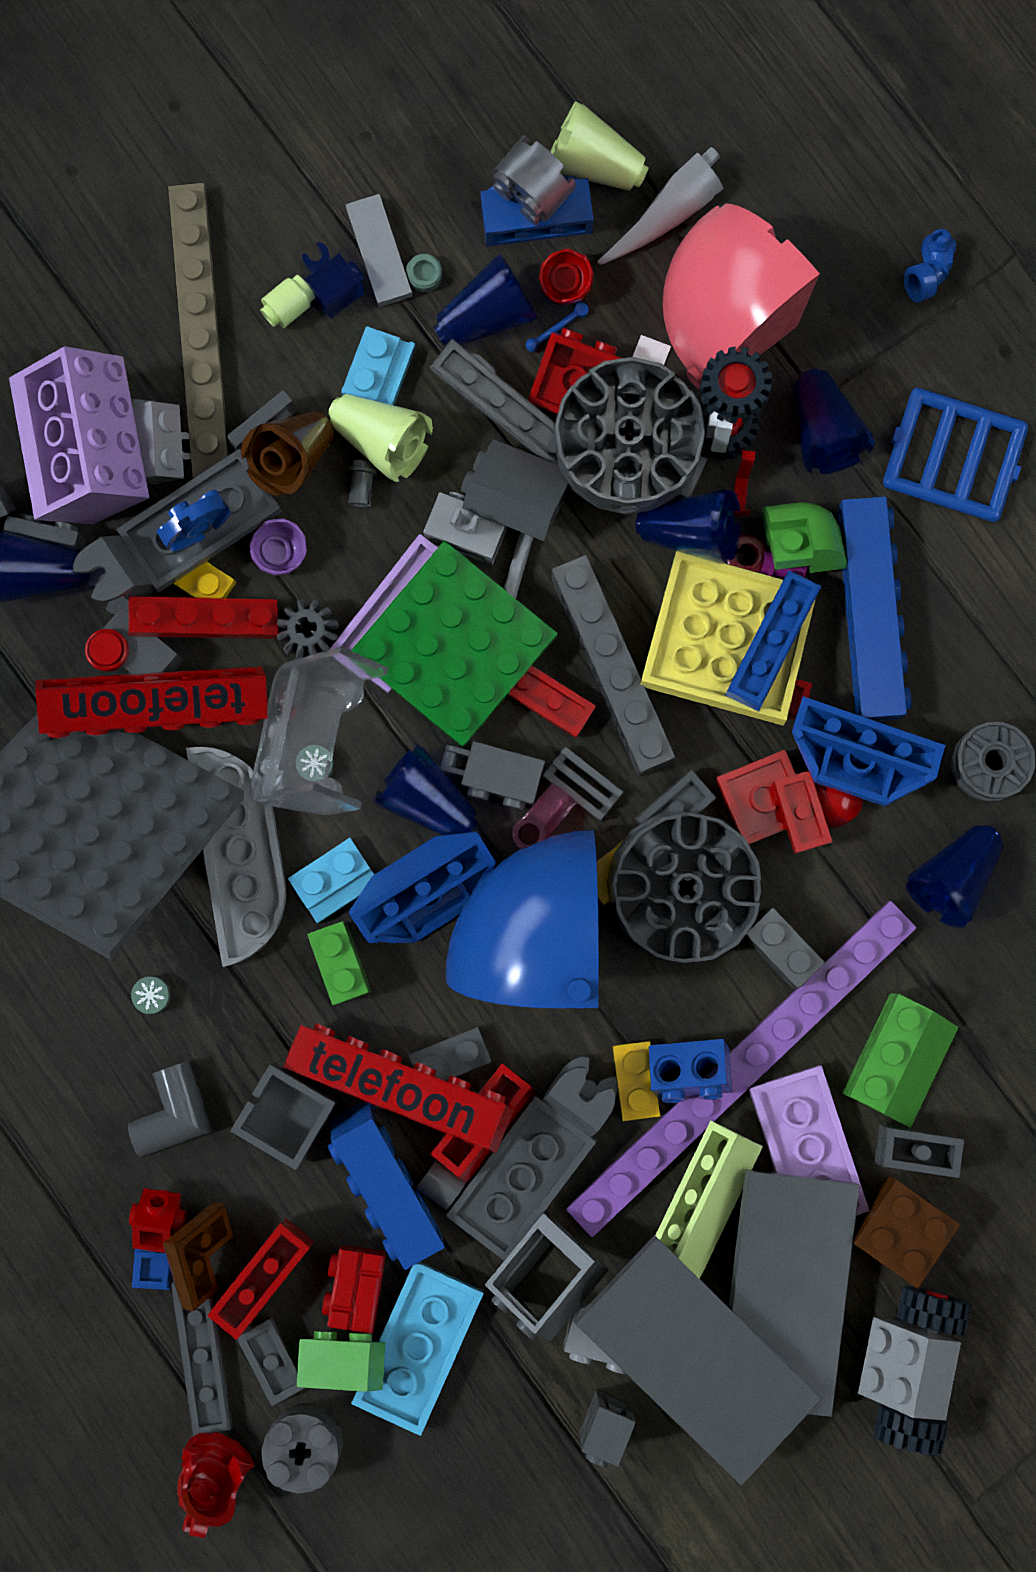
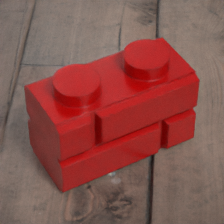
[322,1245,386,1333]

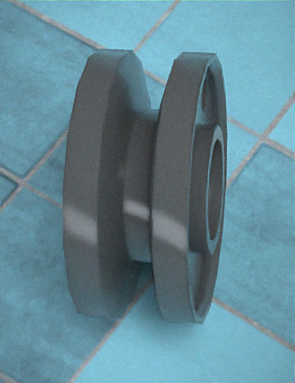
[951,722,1035,802]

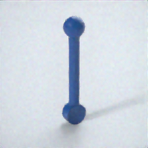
[526,302,588,352]

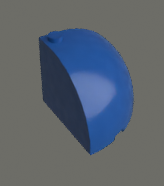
[445,830,599,1008]

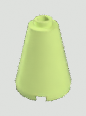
[551,101,649,191]
[329,394,433,482]

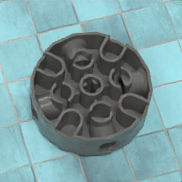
[554,357,705,515]
[607,811,761,963]

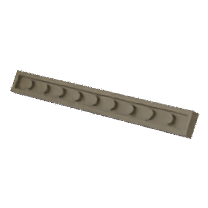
[168,183,229,479]

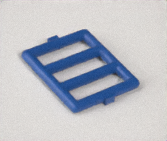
[883,387,1029,522]

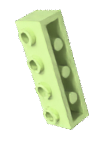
[655,1120,763,1279]

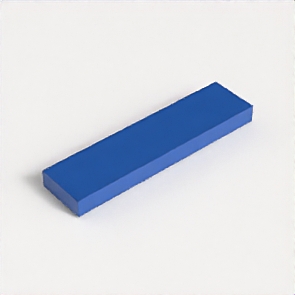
[725,570,821,712]

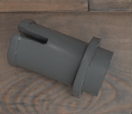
[348,460,377,508]

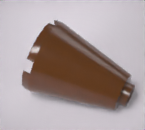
[241,412,334,496]

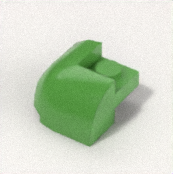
[761,502,847,573]

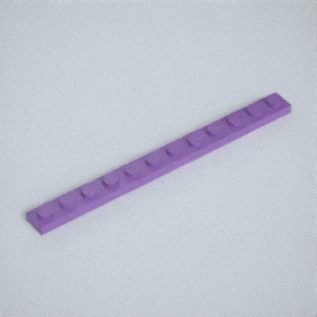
[566,901,916,1237]

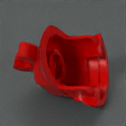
[177,1432,255,1538]

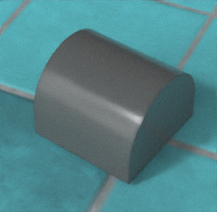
[416,1159,467,1210]

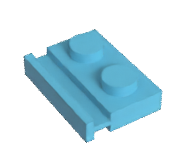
[341,326,416,405]
[288,838,374,924]

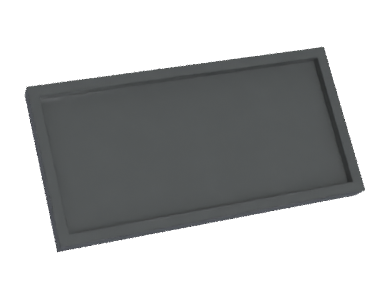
[728,1169,859,1417]
[574,1235,821,1486]

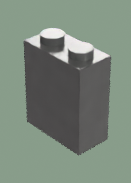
[461,439,570,541]

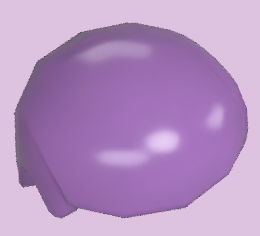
[250,518,307,576]

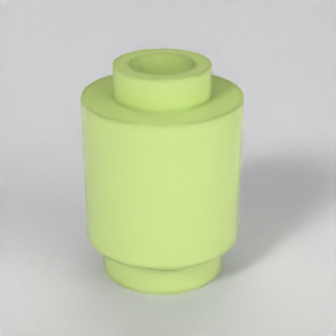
[260,275,315,328]

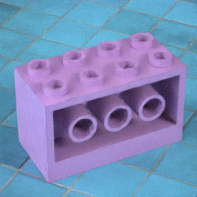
[9,346,149,525]

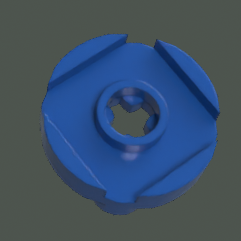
[156,489,231,552]

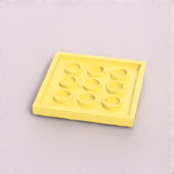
[640,551,815,726]

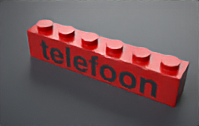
[35,666,268,738]
[283,1023,514,1154]

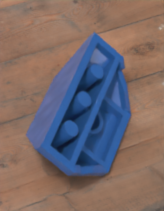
[792,696,945,806]
[349,832,496,943]

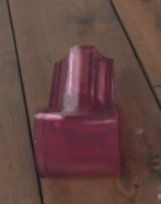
[512,782,577,850]

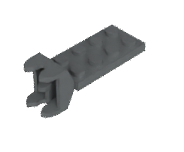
[73,448,282,615]
[446,1056,618,1261]

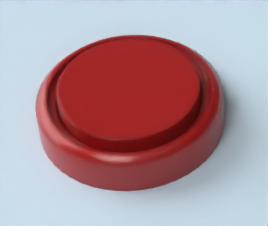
[85,629,129,672]

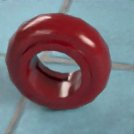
[723,534,768,574]

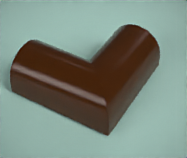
[162,1202,233,1311]

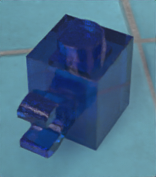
[302,242,364,319]

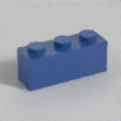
[480,176,594,247]

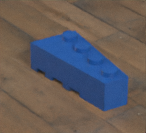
[328,1101,445,1270]

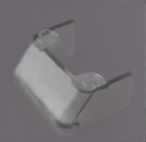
[250,646,388,815]

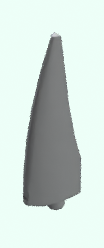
[597,147,723,265]

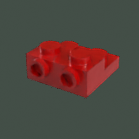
[528,328,622,414]

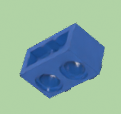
[649,1039,732,1103]

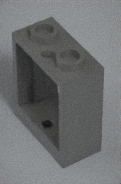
[485,1213,609,1342]

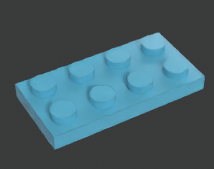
[351,1262,484,1436]

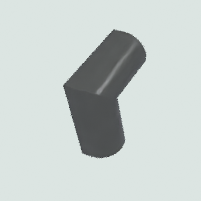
[128,1061,213,1158]

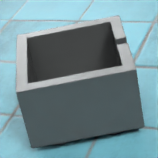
[231,1062,339,1170]

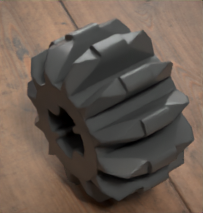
[277,600,339,662]

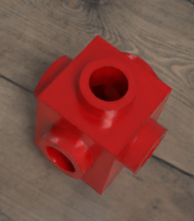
[129,1188,187,1253]

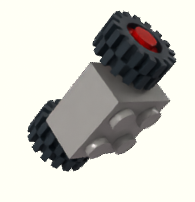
[858,1285,972,1456]

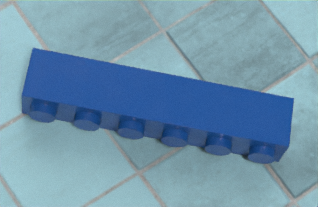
[837,497,911,721]

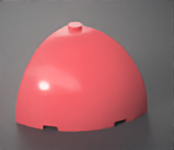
[663,204,820,389]

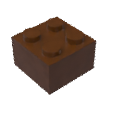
[853,1176,960,1289]

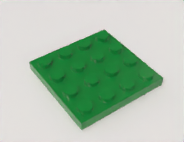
[349,541,558,748]

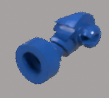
[904,229,956,303]

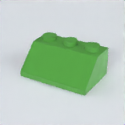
[842,993,959,1128]

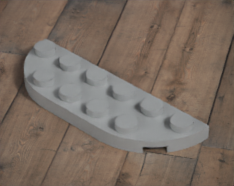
[186,747,286,967]

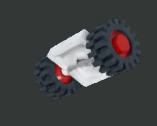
[699,346,772,460]

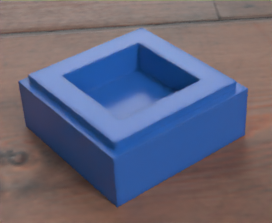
[132,1249,173,1290]

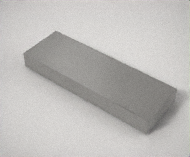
[345,194,413,307]

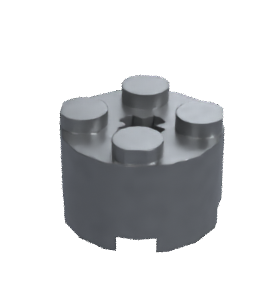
[492,135,577,226]
[261,1404,343,1494]

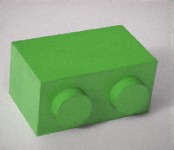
[307,921,371,1005]
[297,1331,385,1392]

